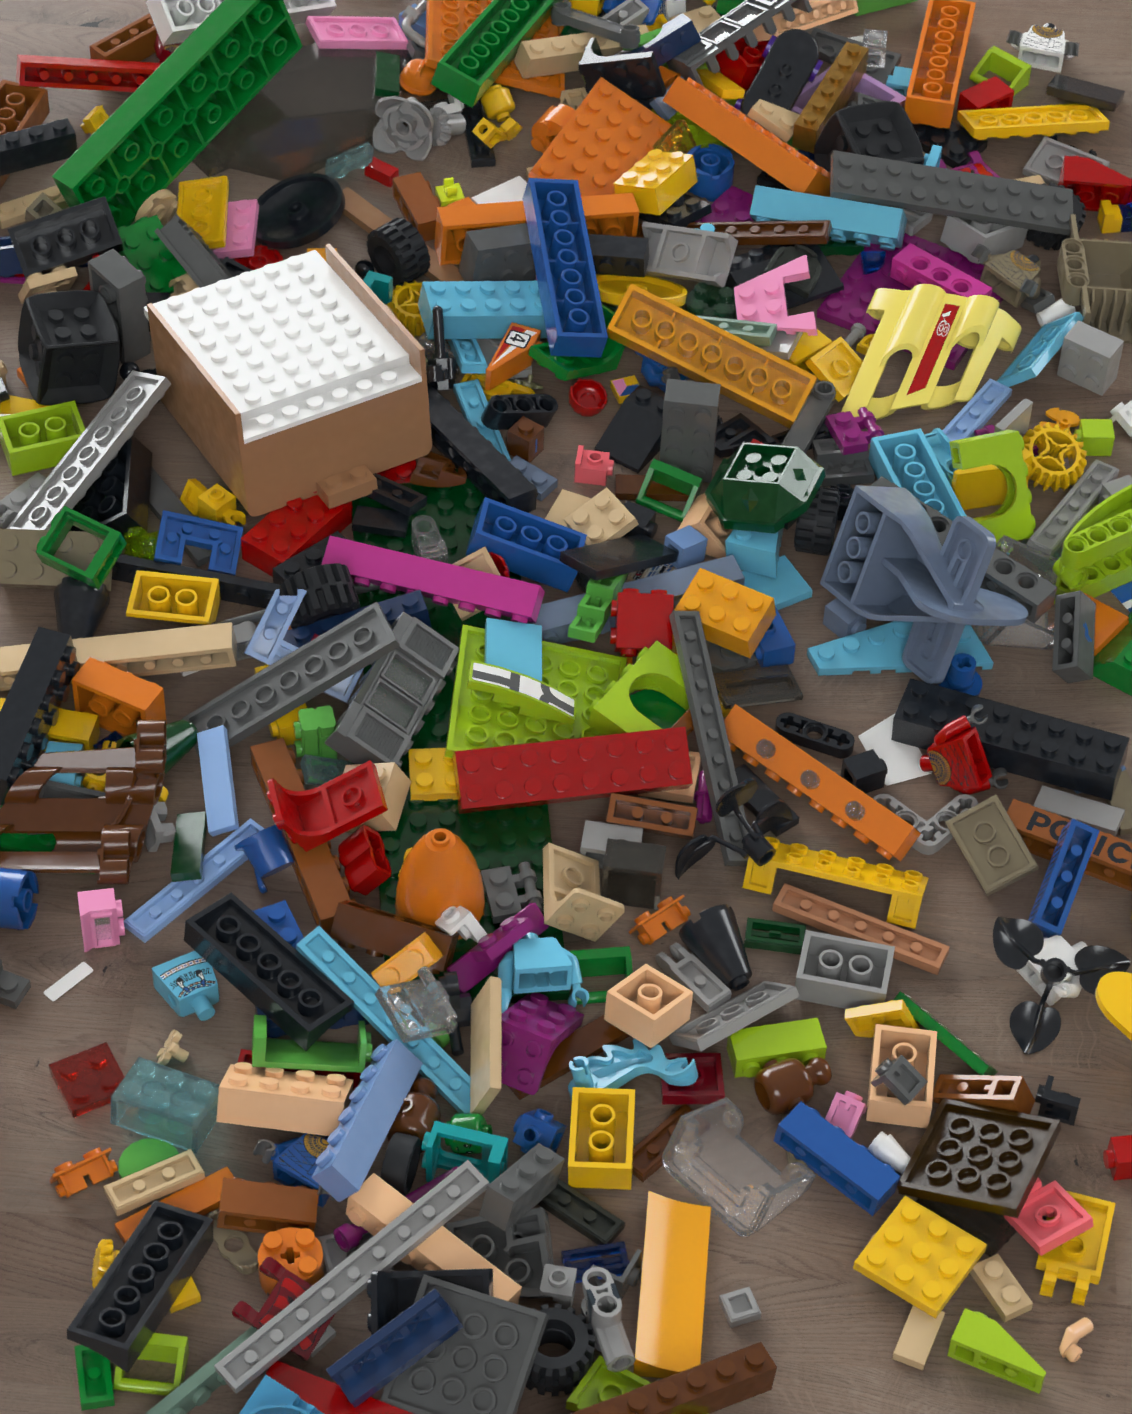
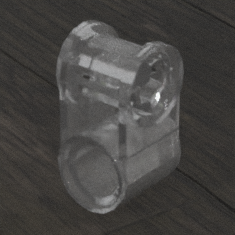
[411,515,448,563]

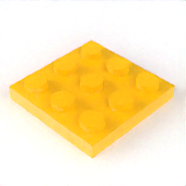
[853,1196,987,1319]

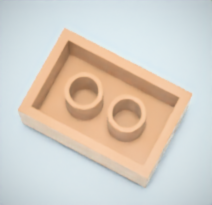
[866,1024,937,1128]

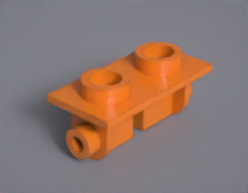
[629,895,691,945]
[50,1147,118,1198]

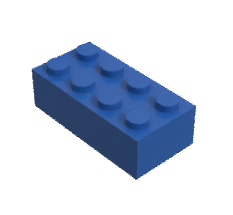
[466,497,587,593]

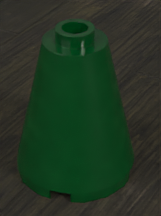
[116,719,198,774]

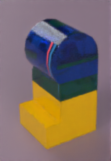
[1097,200,1132,234]

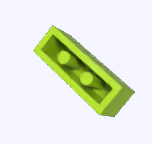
[726,1017,827,1078]

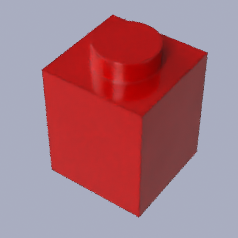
[1103,1135,1132,1181]

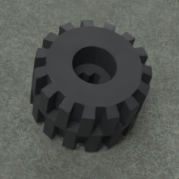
[279,563,361,629]

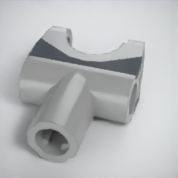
[581,1267,635,1372]

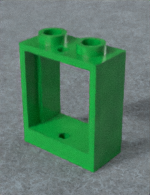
[36,506,127,590]

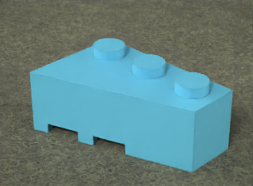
[725,528,783,579]

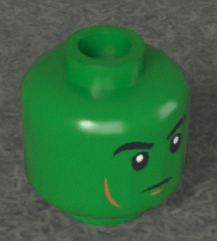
[444,1113,493,1154]

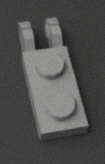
[0,472,46,529]
[655,942,732,1012]

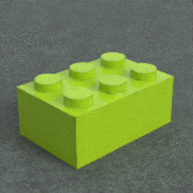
[0,401,85,476]

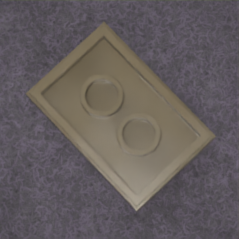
[945,795,1039,897]

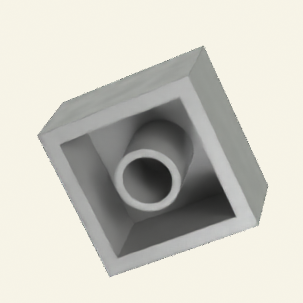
[1057,321,1124,396]

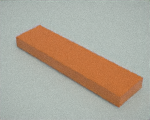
[115,1166,235,1244]

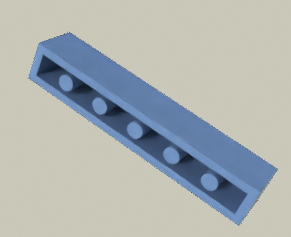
[311,1039,423,1202]

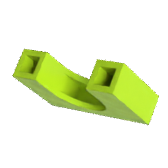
[949,430,1036,545]
[587,641,689,735]

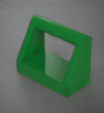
[635,458,703,522]
[570,946,633,1005]

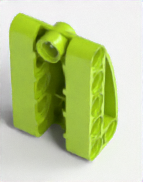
[1052,484,1132,604]

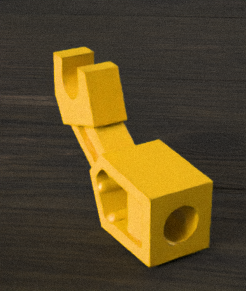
[472,117,523,149]

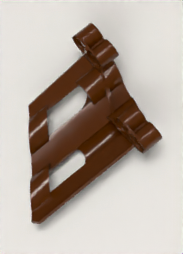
[0,720,167,885]

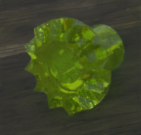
[124,526,159,560]

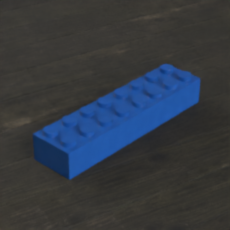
[522,178,608,357]

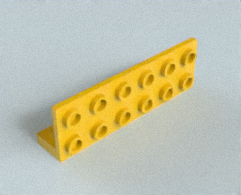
[742,836,929,929]

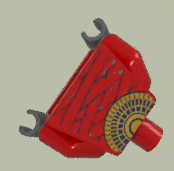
[920,704,1009,795]

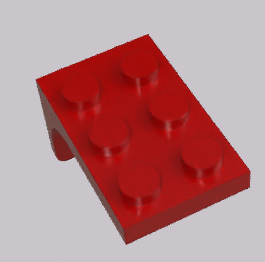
[267,760,388,852]

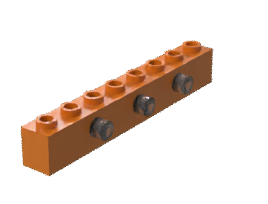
[724,704,921,862]

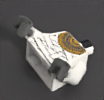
[1006,23,1080,73]

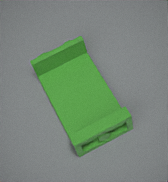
[252,1015,372,1073]

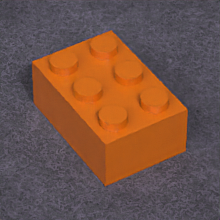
[71,657,167,737]

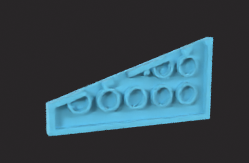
[807,621,994,676]

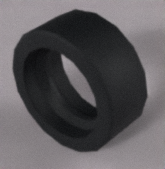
[380,1132,421,1196]

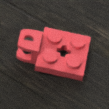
[1004,1178,1094,1256]

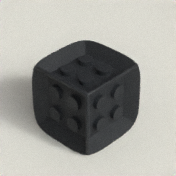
[814,101,924,205]
[18,290,120,406]

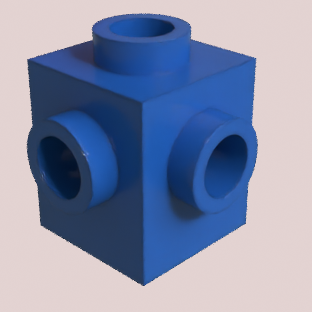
[512,1108,567,1153]

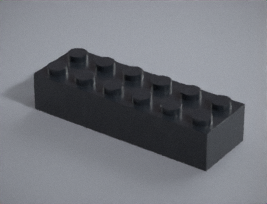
[0,626,80,805]

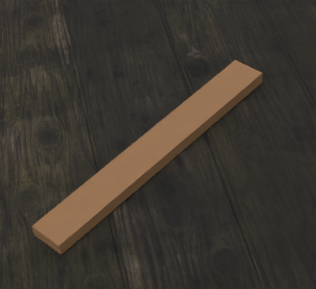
[342,187,464,281]

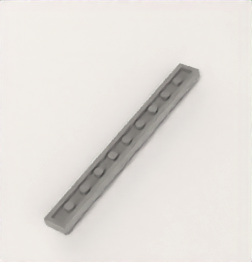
[214,1160,489,1394]

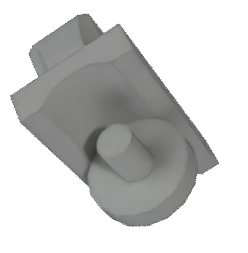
[145,802,176,852]

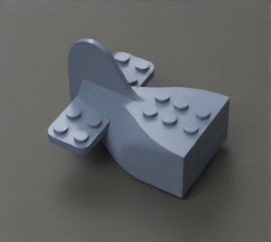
[820,485,1028,684]

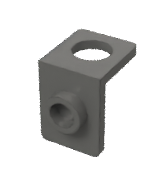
[589,1249,642,1300]

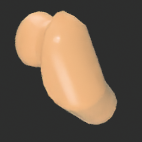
[1059,1317,1093,1362]

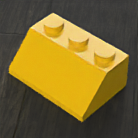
[126,570,221,625]

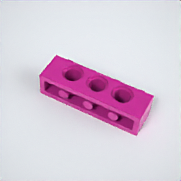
[890,243,992,297]

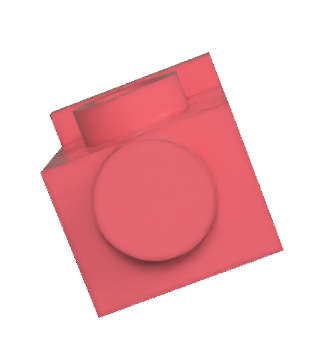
[574,445,614,486]

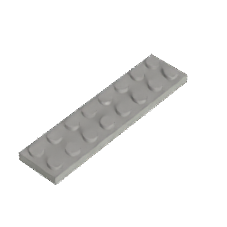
[6,370,171,530]

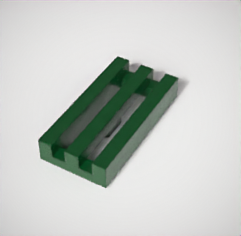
[744,917,806,955]

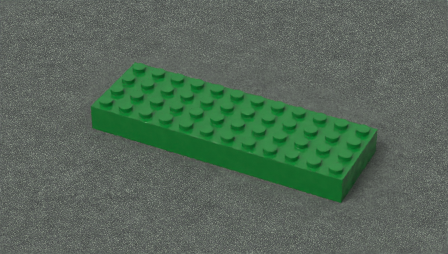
[52,0,303,228]

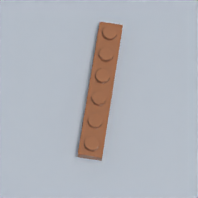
[772,883,950,975]

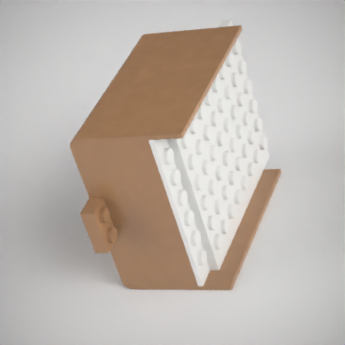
[144,243,432,517]

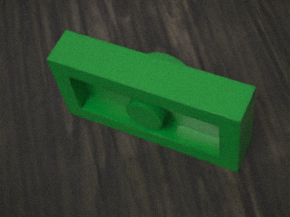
[74,1345,115,1411]

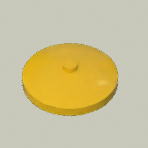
[596,274,687,307]

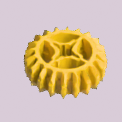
[386,279,426,339]
[1023,422,1087,493]

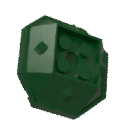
[705,442,826,533]

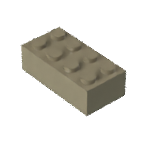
[0,529,112,592]

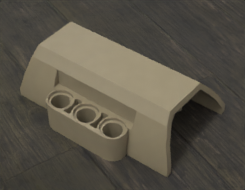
[1057,214,1132,344]

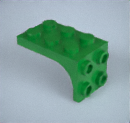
[117,215,187,296]
[528,304,625,381]

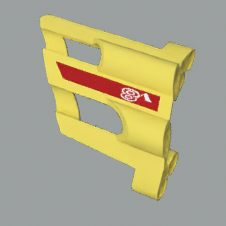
[841,284,1022,420]

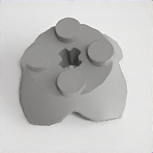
[372,96,434,161]

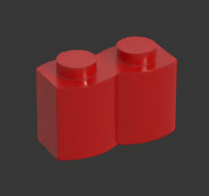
[338,825,392,896]

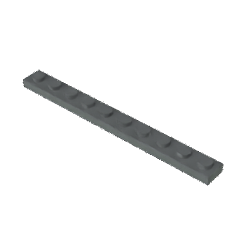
[669,610,749,866]

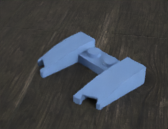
[244,589,364,703]

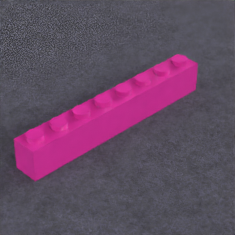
[321,536,545,623]

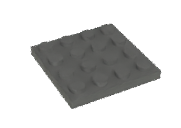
[380,1274,549,1414]

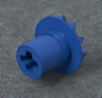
[938,653,983,696]

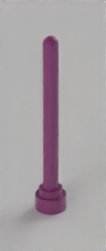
[333,1166,458,1252]

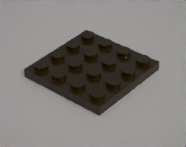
[897,1098,1061,1218]

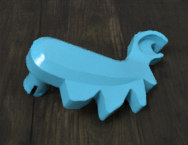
[568,1039,698,1100]

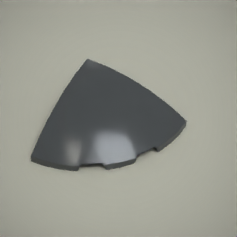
[447,1207,554,1299]

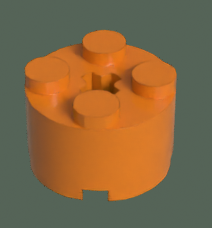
[531,104,576,153]
[258,1227,324,1294]

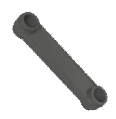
[551,2,641,49]
[781,381,836,454]

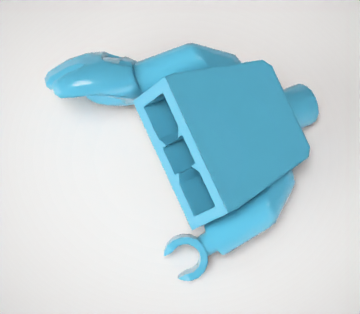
[498,932,589,1013]

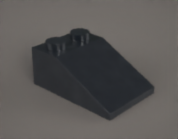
[594,385,664,473]

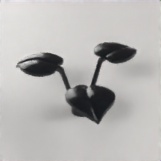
[675,778,793,880]
[992,917,1131,1054]

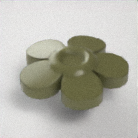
[514,374,543,389]

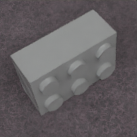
[940,216,1028,264]
[795,930,895,1009]

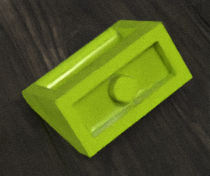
[969,46,1032,96]
[113,1333,189,1396]

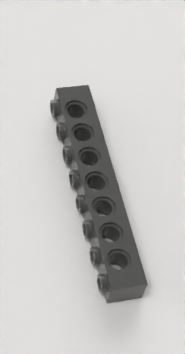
[871,476,1057,624]

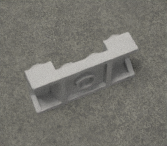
[642,222,738,289]

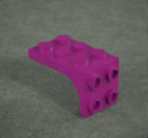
[501,992,584,1095]

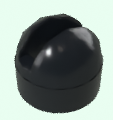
[354,259,375,280]

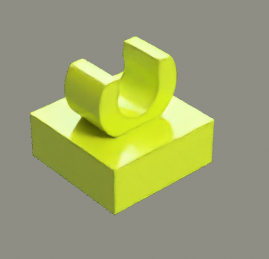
[435,177,465,207]

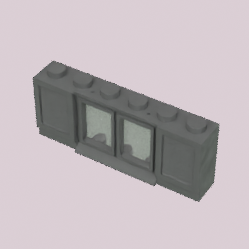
[666,0,813,85]
[325,612,460,768]

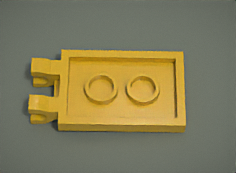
[1035,1191,1116,1306]

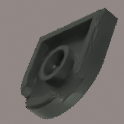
[763,244,822,299]

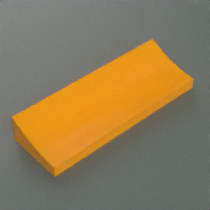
[633,1191,711,1378]

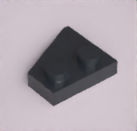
[715,413,775,458]

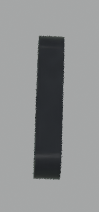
[775,712,855,759]

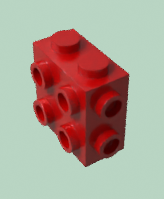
[610,588,674,657]

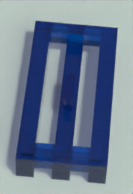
[561,1241,629,1283]

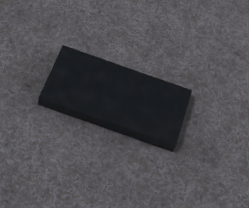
[559,533,678,581]

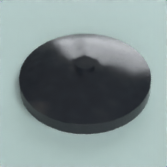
[256,173,345,249]

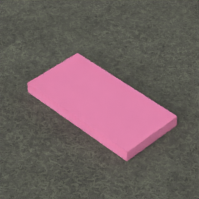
[305,16,408,50]

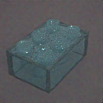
[110,1057,219,1153]

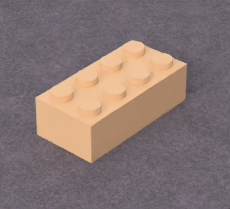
[216,1062,354,1136]

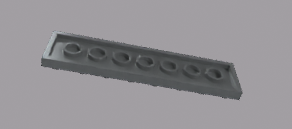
[182,602,400,758]

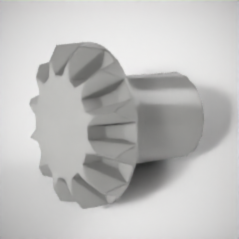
[429,107,466,146]

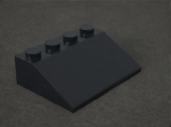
[719,244,844,310]
[70,436,152,542]

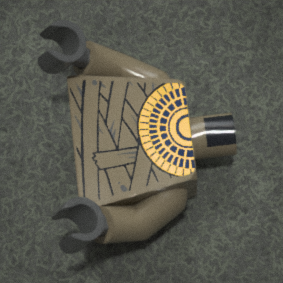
[971,244,1042,308]

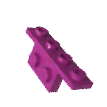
[447,903,549,993]

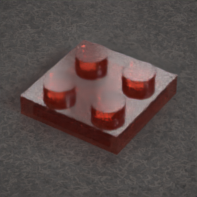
[49,1042,131,1118]

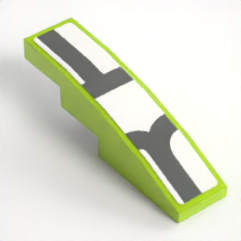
[467,660,577,724]

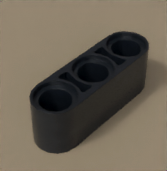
[481,394,558,430]

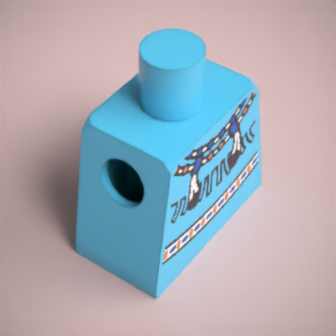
[152,951,219,1021]

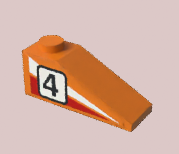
[485,322,543,391]

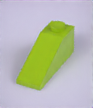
[947,1308,1046,1394]

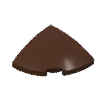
[410,451,467,487]

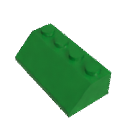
[1093,612,1132,696]

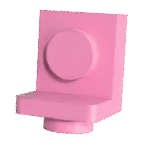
[825,1091,867,1139]

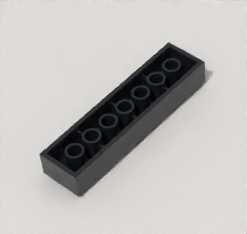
[891,678,1130,801]

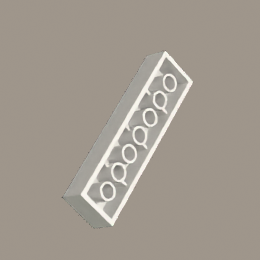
[146,0,337,45]

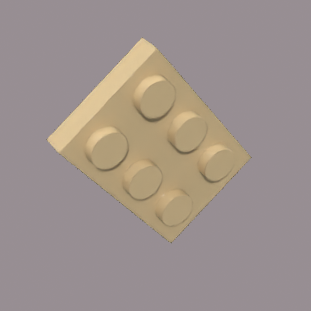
[543,843,625,942]

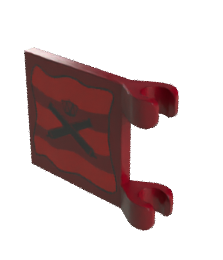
[232,1257,336,1361]

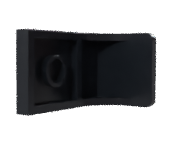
[578,38,666,100]
[367,1269,493,1335]

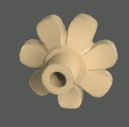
[156,1029,189,1068]

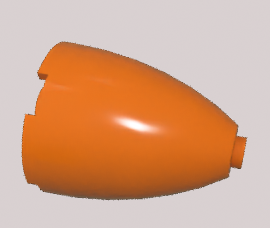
[395,828,485,940]

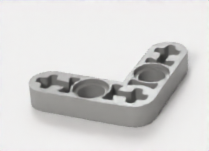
[873,794,978,855]

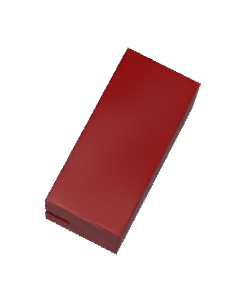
[364,157,399,188]

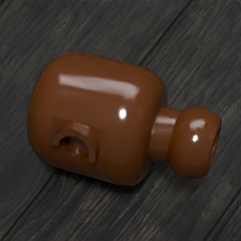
[754,1057,832,1115]
[387,1077,441,1153]

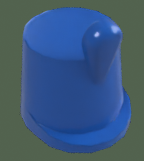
[234,825,295,893]

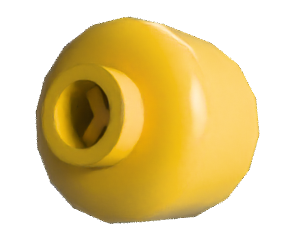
[481,84,515,122]

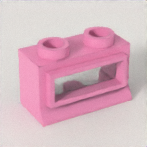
[77,888,125,952]

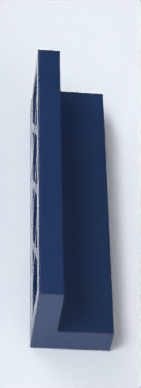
[326,1289,464,1408]

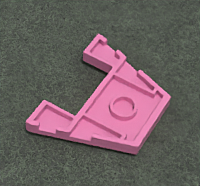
[734,255,818,336]

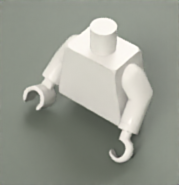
[1016,935,1087,1006]

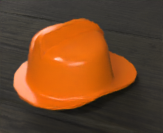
[399,58,436,96]

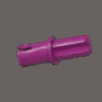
[694,770,713,824]

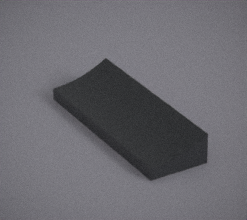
[184,892,354,1051]
[67,1200,214,1373]

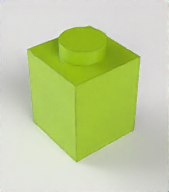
[1074,419,1115,456]

